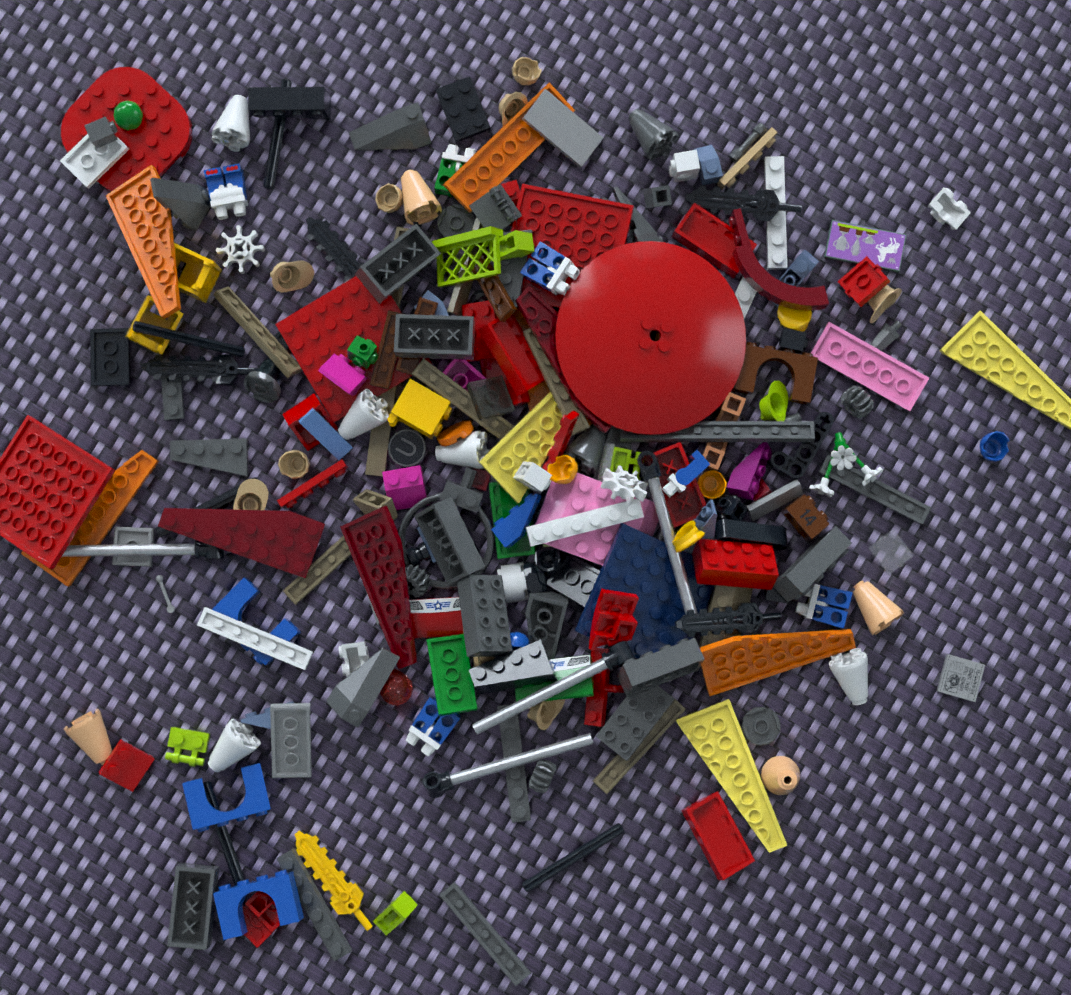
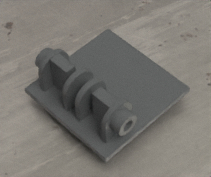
[469,184,522,229]

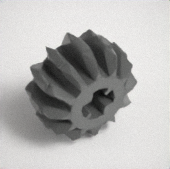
[841,385,874,419]
[405,564,431,598]
[529,759,556,794]

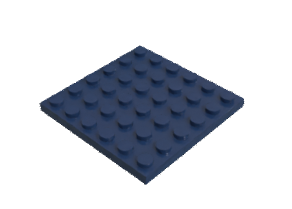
[575,523,715,659]

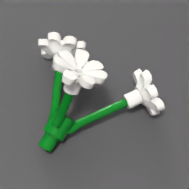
[809,432,883,497]

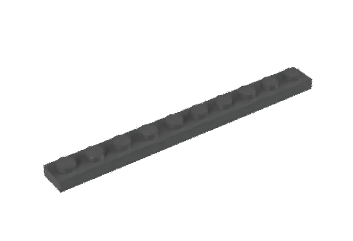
[620,421,815,442]

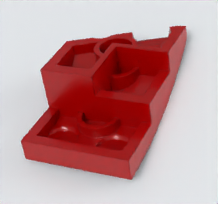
[589,589,639,651]
[243,891,280,948]

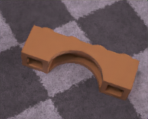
[702,392,746,471]

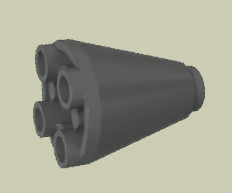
[628,109,679,161]
[564,424,608,477]

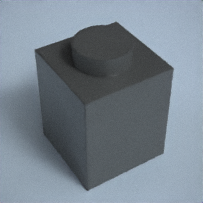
[84,116,118,148]
[643,185,672,208]

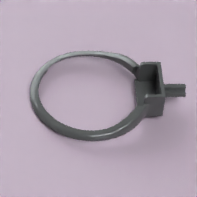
[399,467,494,589]

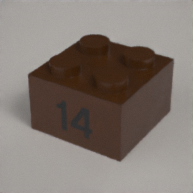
[781,494,830,541]

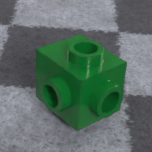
[347,335,378,369]

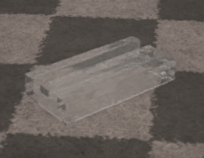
[597,443,615,482]

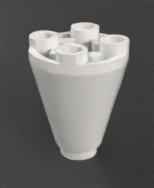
[212,95,250,152]
[338,389,389,440]
[435,431,490,469]
[829,648,868,705]
[208,719,261,772]

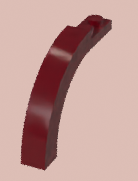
[729,208,829,311]

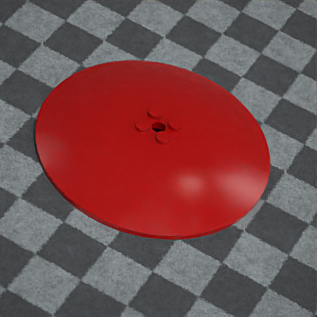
[555,241,746,435]

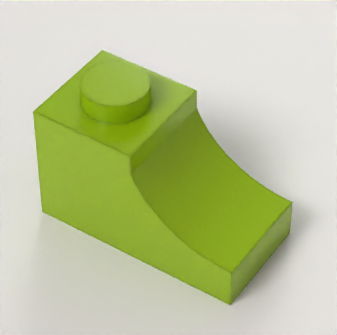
[489,230,535,262]
[373,891,418,935]

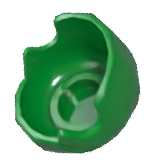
[113,100,143,131]

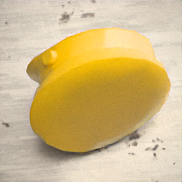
[777,305,812,332]
[672,521,705,553]

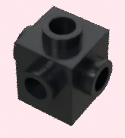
[715,494,748,521]

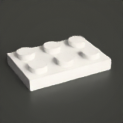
[60,134,129,189]

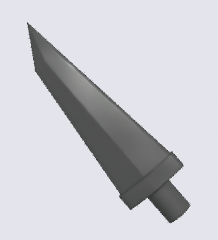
[870,320,902,351]

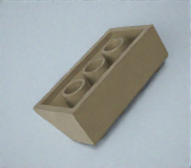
[699,585,753,647]

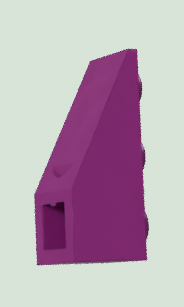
[726,442,772,500]

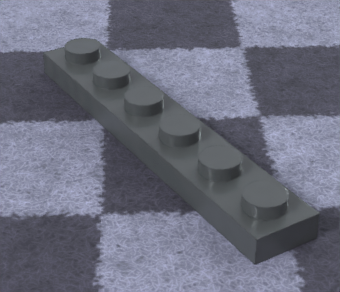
[818,455,931,525]
[497,704,531,823]
[276,848,352,961]
[440,881,531,986]

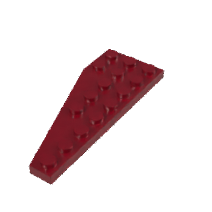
[515,286,611,433]
[340,506,417,670]
[158,508,325,578]

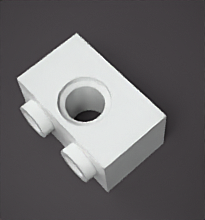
[669,150,700,183]
[513,461,552,492]

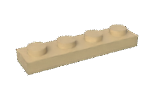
[717,127,777,190]

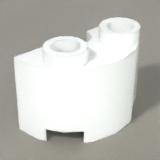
[928,187,971,230]
[497,562,529,603]
[339,641,369,677]

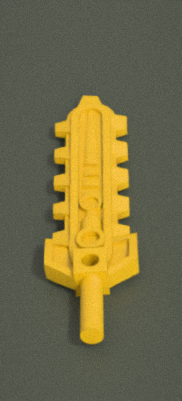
[294,830,373,931]

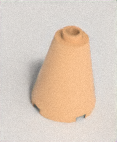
[401,170,442,225]
[853,580,904,635]
[64,709,112,765]
[761,756,800,795]

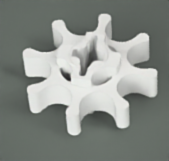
[216,225,265,274]
[601,465,648,505]

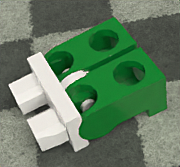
[434,144,476,198]

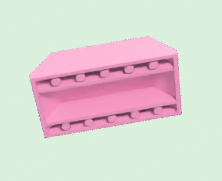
[535,473,659,566]

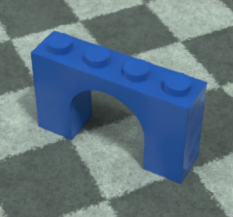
[212,577,301,665]
[182,763,271,832]
[213,870,304,940]

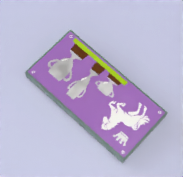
[824,220,906,273]

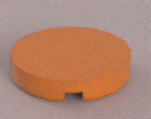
[437,420,474,446]

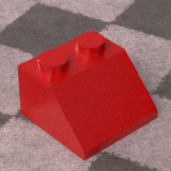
[282,393,338,451]

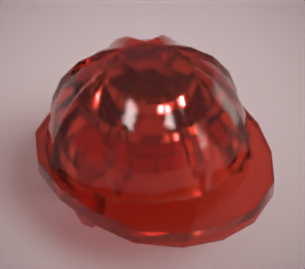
[380,669,413,705]

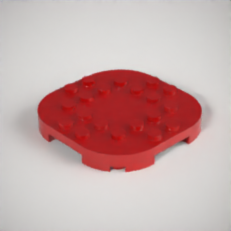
[61,67,192,192]

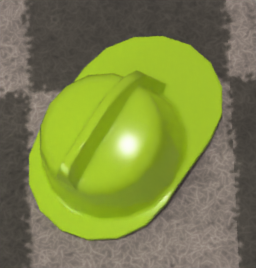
[759,381,788,421]

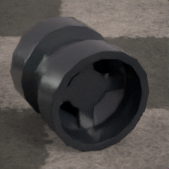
[407,542,431,567]

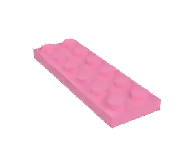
[811,322,929,411]

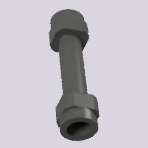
[729,123,767,163]

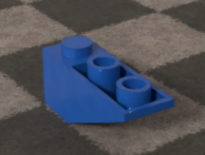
[491,493,542,548]

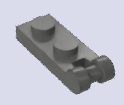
[161,377,185,421]

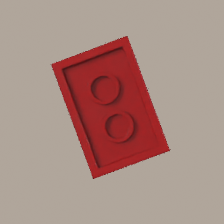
[461,300,498,362]

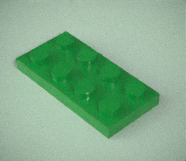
[426,634,477,716]

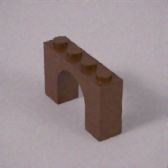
[732,342,818,405]

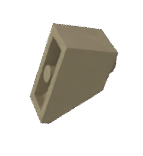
[353,489,398,520]

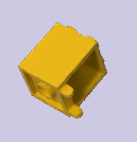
[174,243,222,303]
[125,295,184,355]
[387,379,452,439]

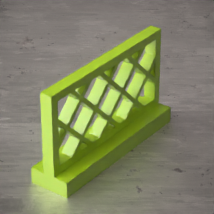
[431,226,503,288]

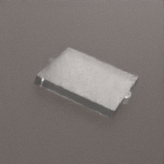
[868,529,914,575]

